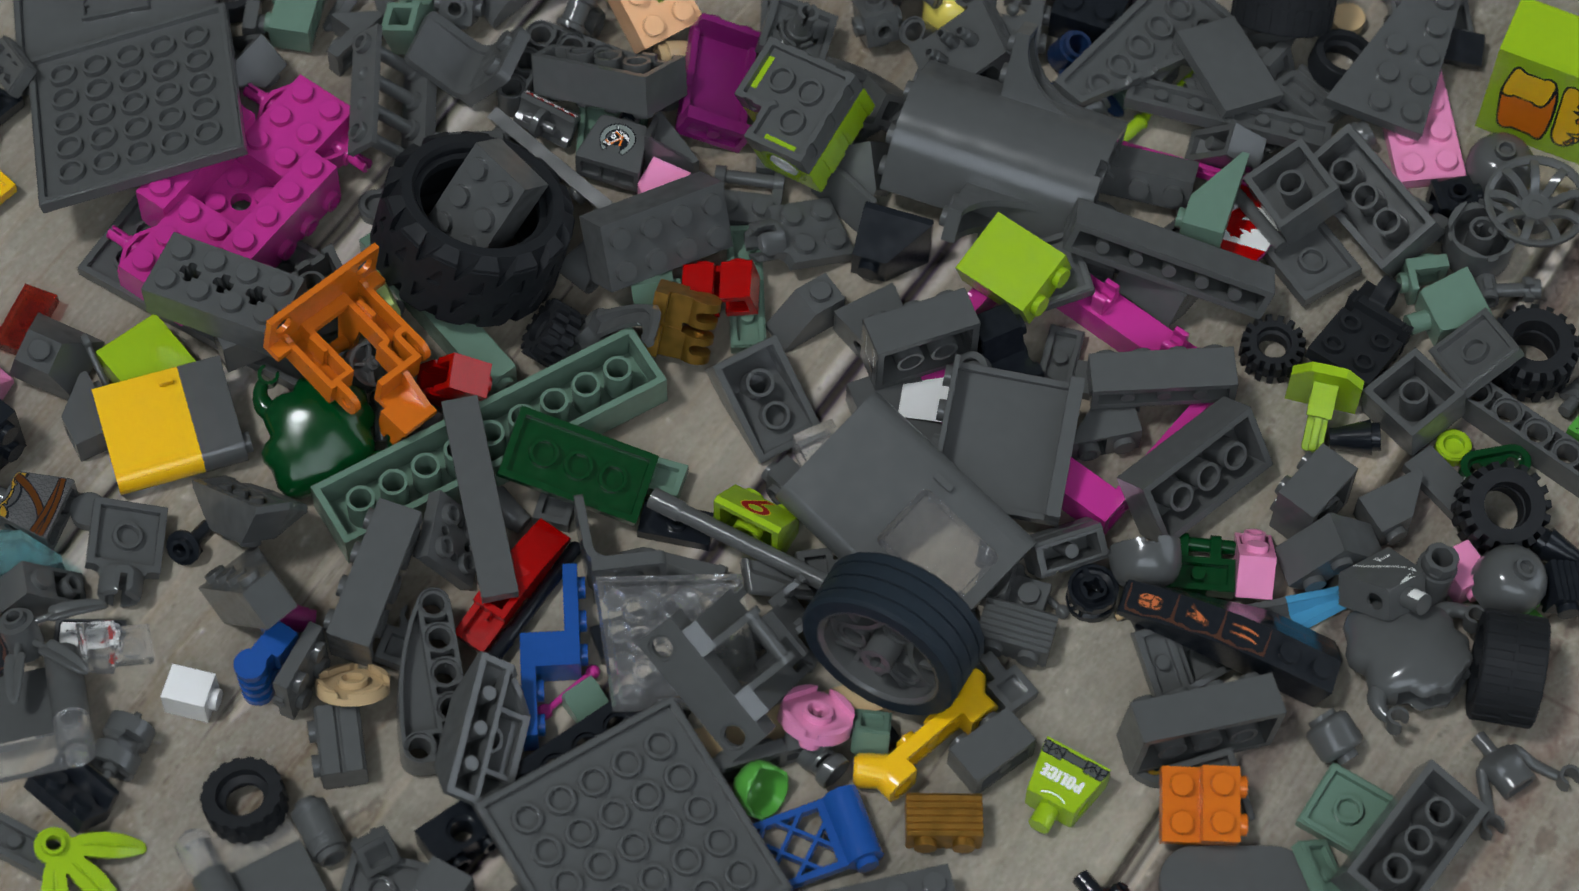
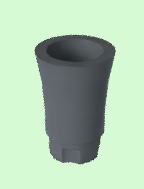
[1415,542,1460,606]

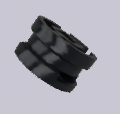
[1065,564,1119,623]

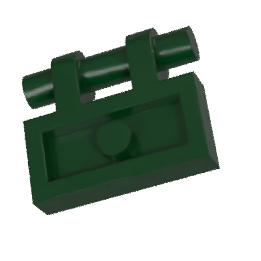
[1166,533,1236,599]

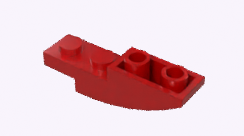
[455,518,571,652]

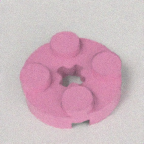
[777,684,855,751]

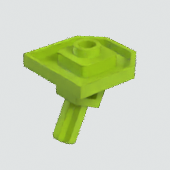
[1285,361,1364,452]

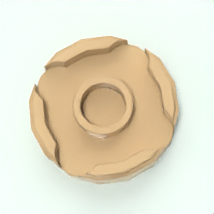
[315,663,391,707]

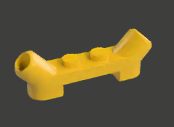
[853,668,998,802]

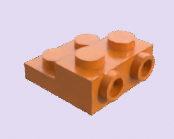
[1159,765,1248,846]

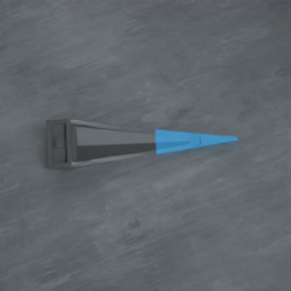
[1130,586,1346,697]

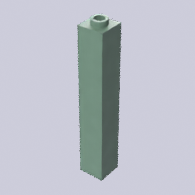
[359,232,518,397]

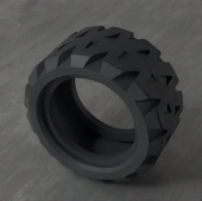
[370,131,575,327]

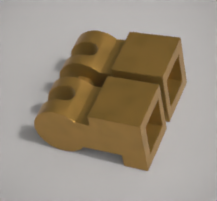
[644,279,722,365]

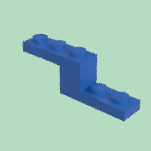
[519,563,589,751]

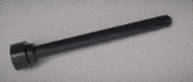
[468,541,581,669]

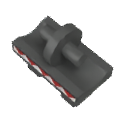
[513,90,580,149]

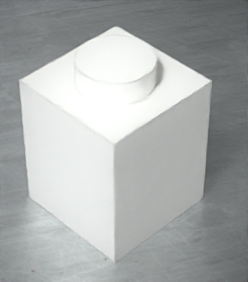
[161,664,223,723]

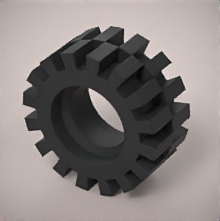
[521,298,582,367]
[1238,314,1306,384]

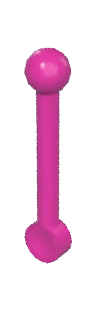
[538,665,600,720]

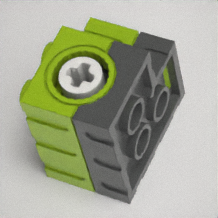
[734,36,875,192]

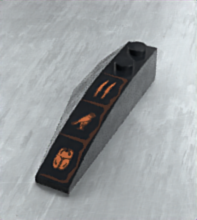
[1116,579,1342,707]

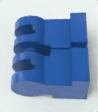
[233,621,299,706]

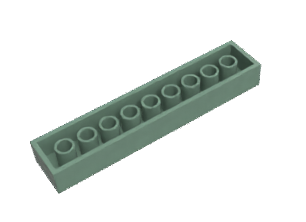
[311,327,667,563]

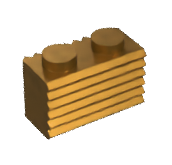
[905,793,983,853]

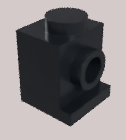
[1425,175,1484,219]

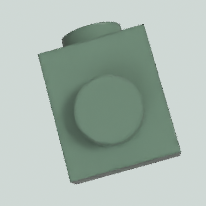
[1396,253,1450,305]

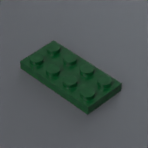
[496,405,659,526]

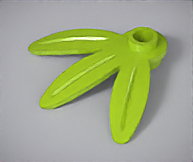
[33,827,146,891]

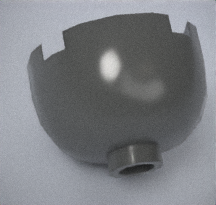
[1464,132,1533,203]
[1108,535,1182,587]
[1471,544,1548,615]

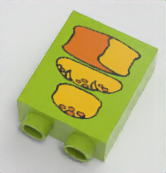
[1475,0,1579,164]

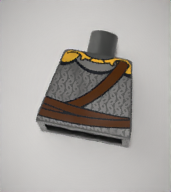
[0,471,79,555]

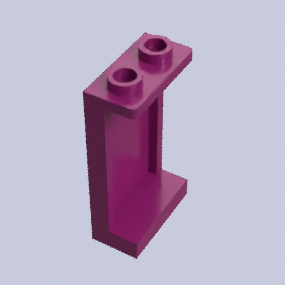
[675,13,761,153]

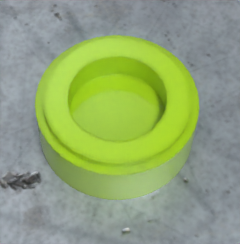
[1434,429,1472,467]

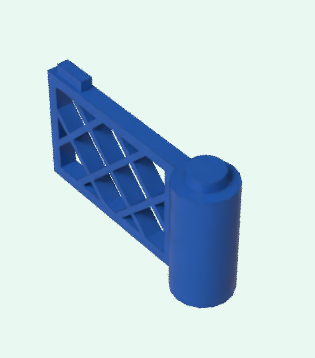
[753,784,884,890]

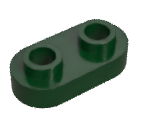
[1458,444,1531,480]

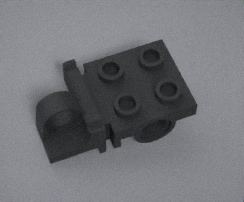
[1304,275,1414,389]

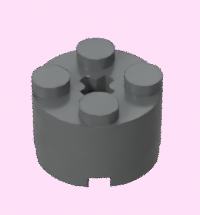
[1441,199,1519,279]

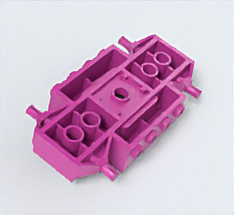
[106,74,372,326]

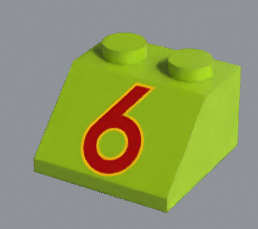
[713,484,799,553]

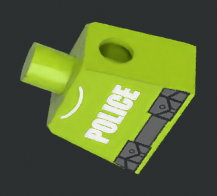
[1025,736,1111,834]

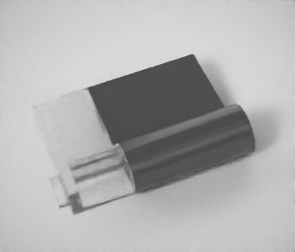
[0,642,96,784]
[175,813,327,891]

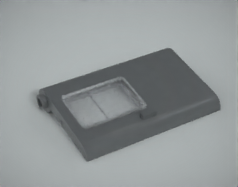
[775,392,1038,611]

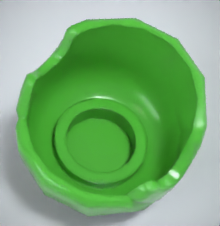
[732,759,788,820]

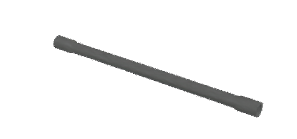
[647,488,984,669]

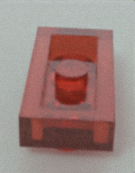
[0,283,59,355]

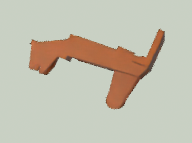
[263,242,437,445]

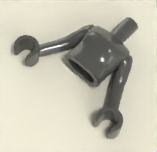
[1472,731,1579,841]

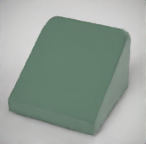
[562,675,609,723]
[850,709,892,754]

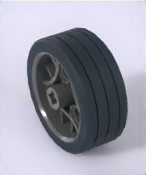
[802,552,984,716]

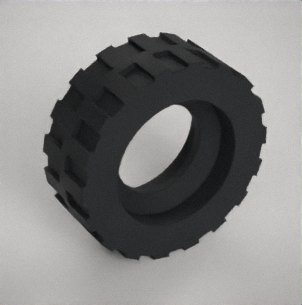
[200,757,289,844]

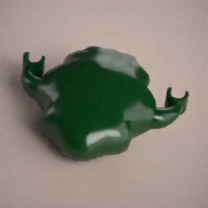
[252,365,409,500]

